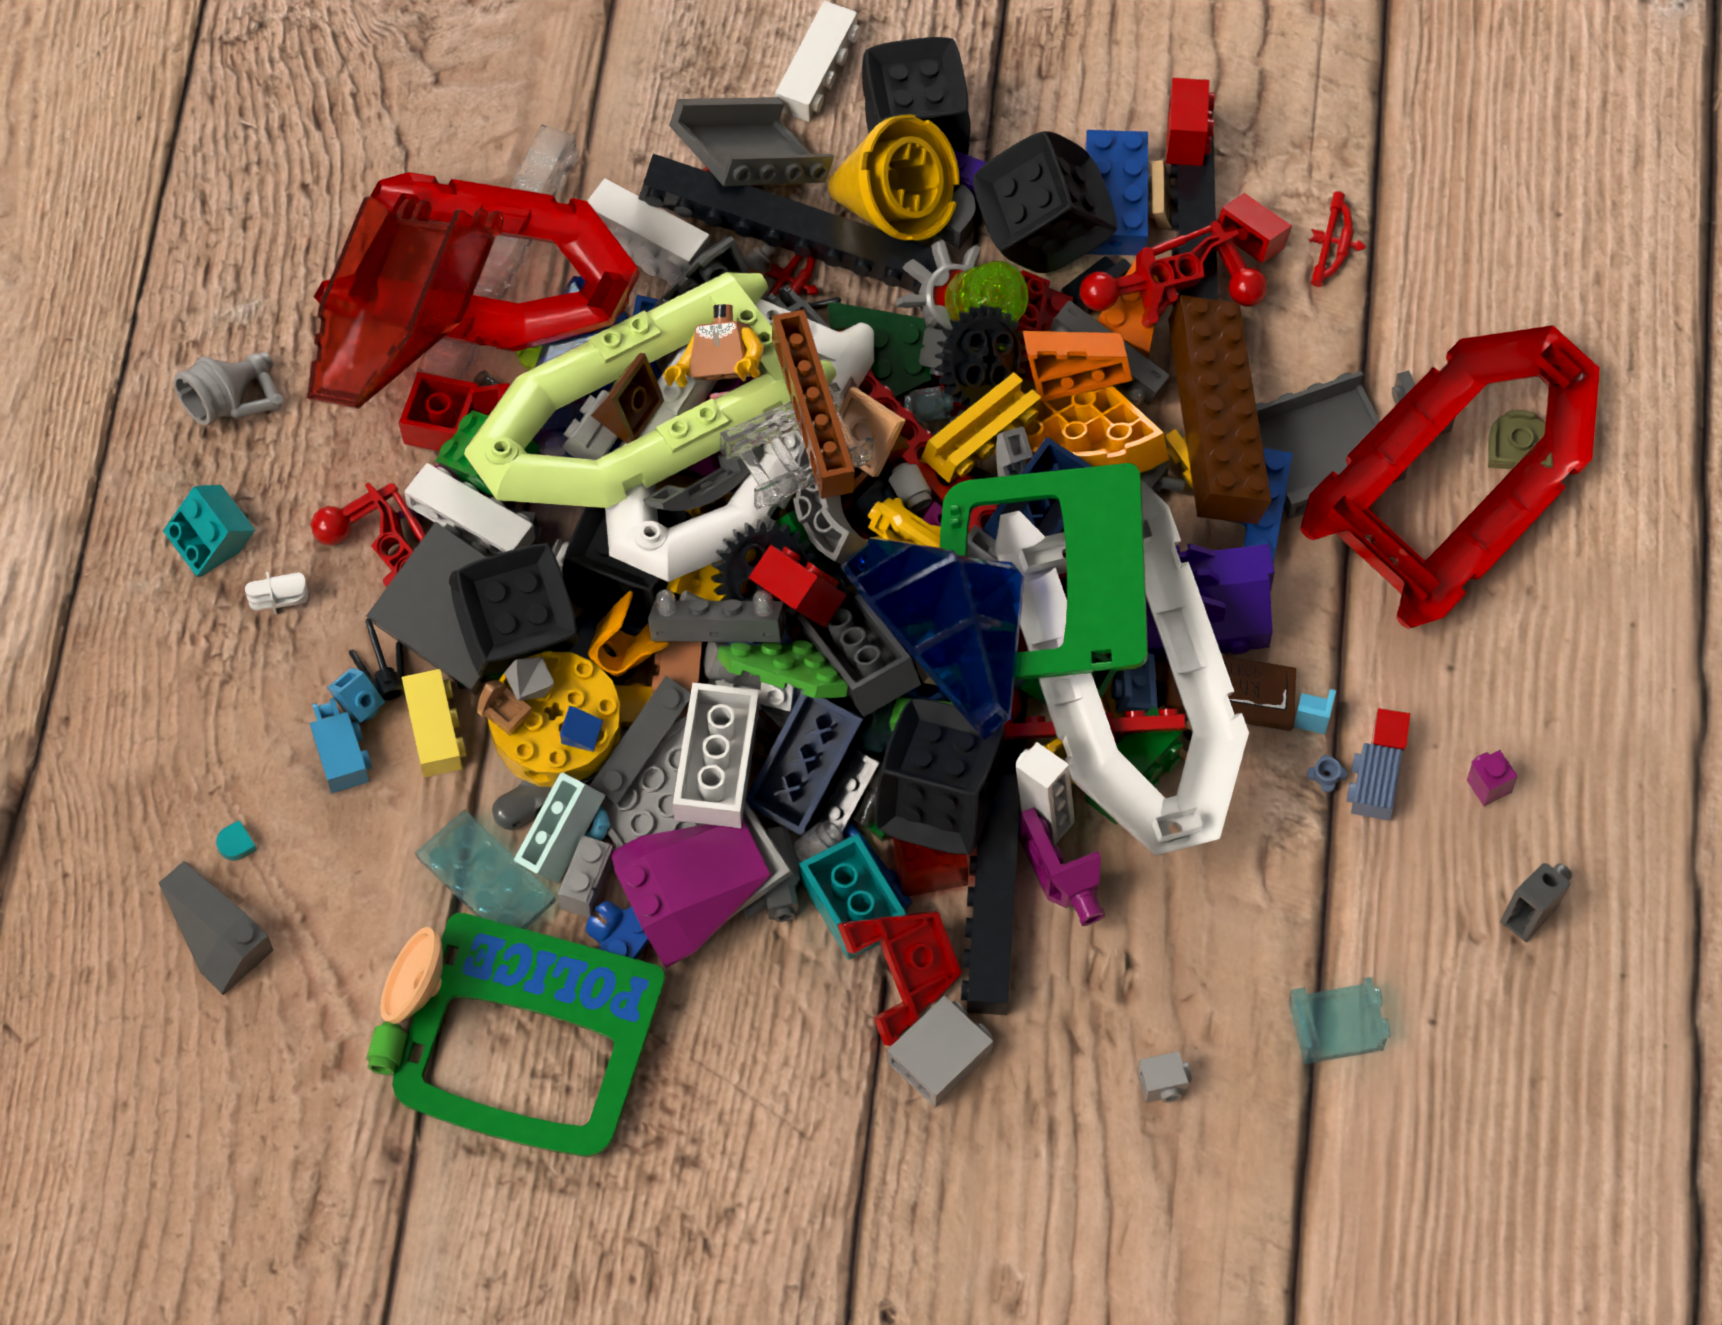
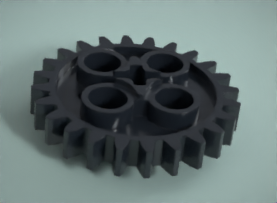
[935,305,1028,408]
[711,519,818,617]

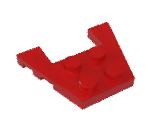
[837,911,962,1046]

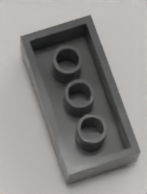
[796,592,921,717]

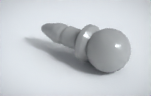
[743,243,777,272]

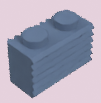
[1346,743,1403,821]

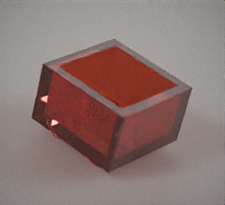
[889,836,968,896]

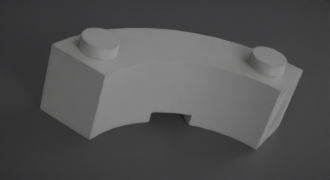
[793,441,869,566]

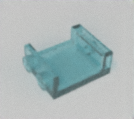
[1288,977,1391,1065]

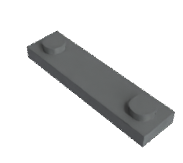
[590,676,691,804]

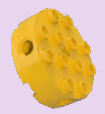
[488,651,622,787]

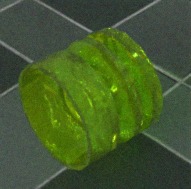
[945,261,1028,321]

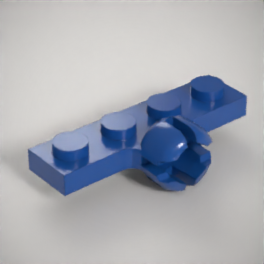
[1229,448,1293,563]
[585,901,650,959]

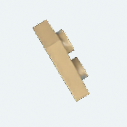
[1148,160,1171,230]

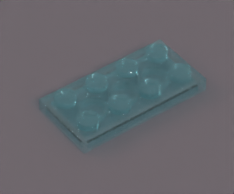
[415,809,556,929]

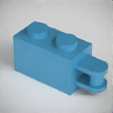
[309,698,372,794]

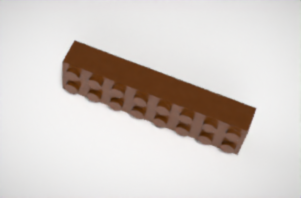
[1168,295,1271,524]

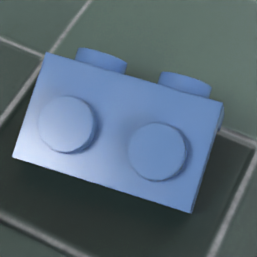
[1110,654,1158,714]

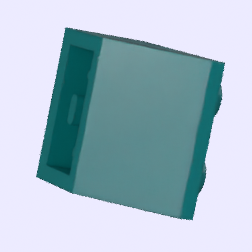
[163,485,256,577]

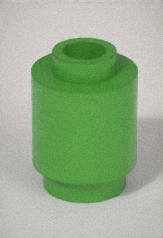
[366,1022,407,1075]

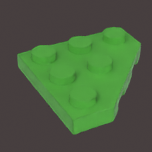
[717,640,848,698]

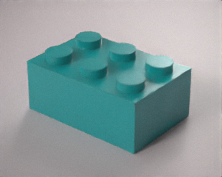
[799,833,906,960]

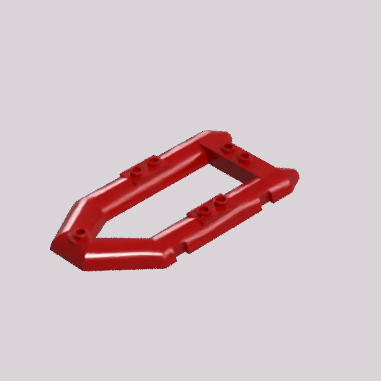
[313,172,640,352]
[1300,325,1600,629]

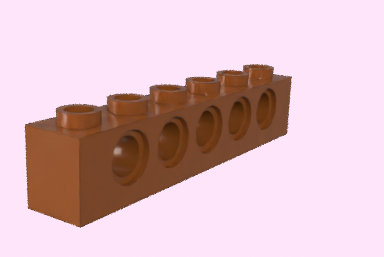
[772,309,855,499]

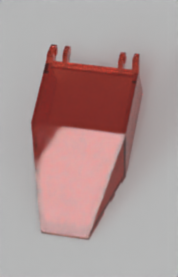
[307,196,504,409]

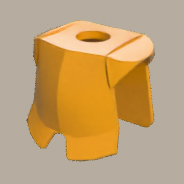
[588,591,669,677]

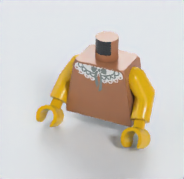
[663,304,764,388]

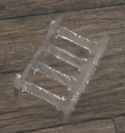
[720,382,874,510]

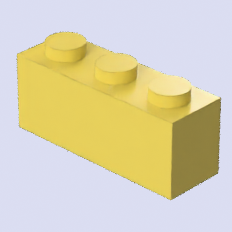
[402,669,466,778]

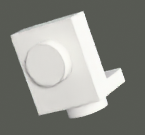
[759,682,803,712]

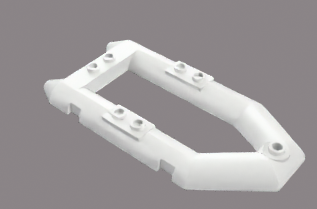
[605,298,874,582]
[995,481,1249,856]

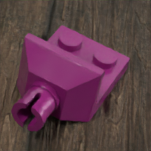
[1018,807,1105,926]

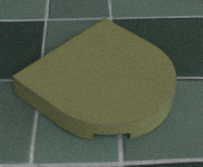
[1488,410,1553,469]

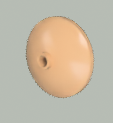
[380,927,443,1024]

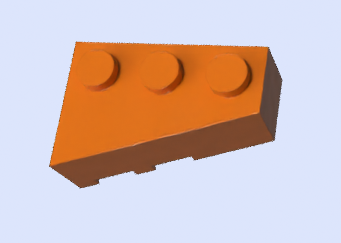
[1097,259,1161,359]
[1023,331,1133,403]

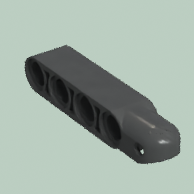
[492,727,629,830]

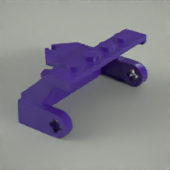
[1108,544,1275,662]

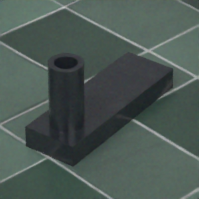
[805,747,883,848]

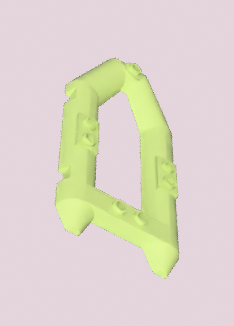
[464,272,836,508]

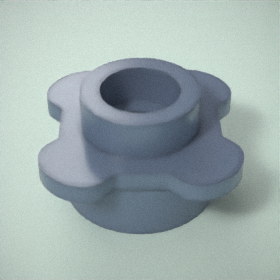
[1307,755,1347,792]

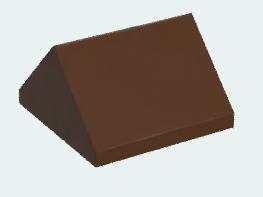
[591,353,664,444]

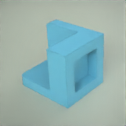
[1294,689,1336,735]

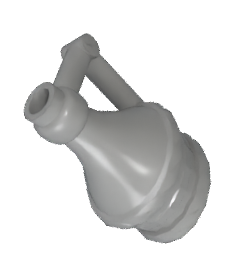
[173,352,283,425]

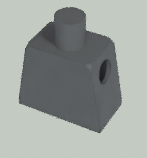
[1500,863,1572,942]

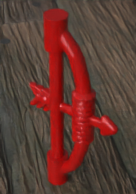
[1309,191,1366,287]
[762,253,818,300]

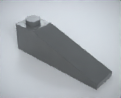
[651,236,749,310]
[159,861,274,995]

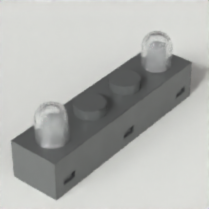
[1048,300,1170,407]
[648,589,787,642]

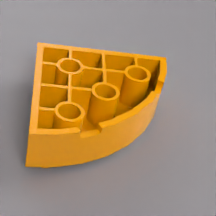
[993,386,1169,473]

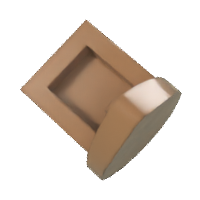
[477,681,532,736]

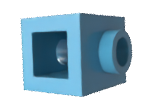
[327,667,385,723]

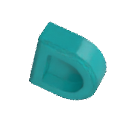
[216,820,257,861]

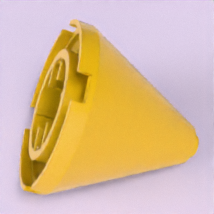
[828,114,959,241]

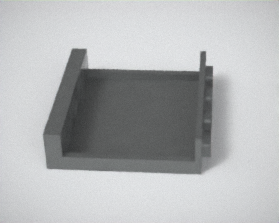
[669,97,834,186]
[1256,371,1408,519]
[366,522,489,695]

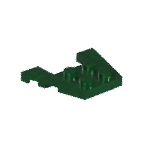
[827,302,933,400]

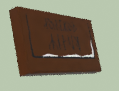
[1165,655,1296,731]

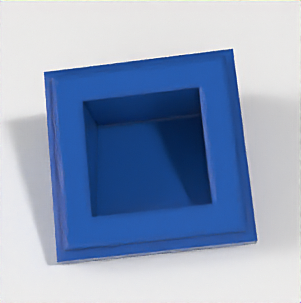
[560,706,603,752]

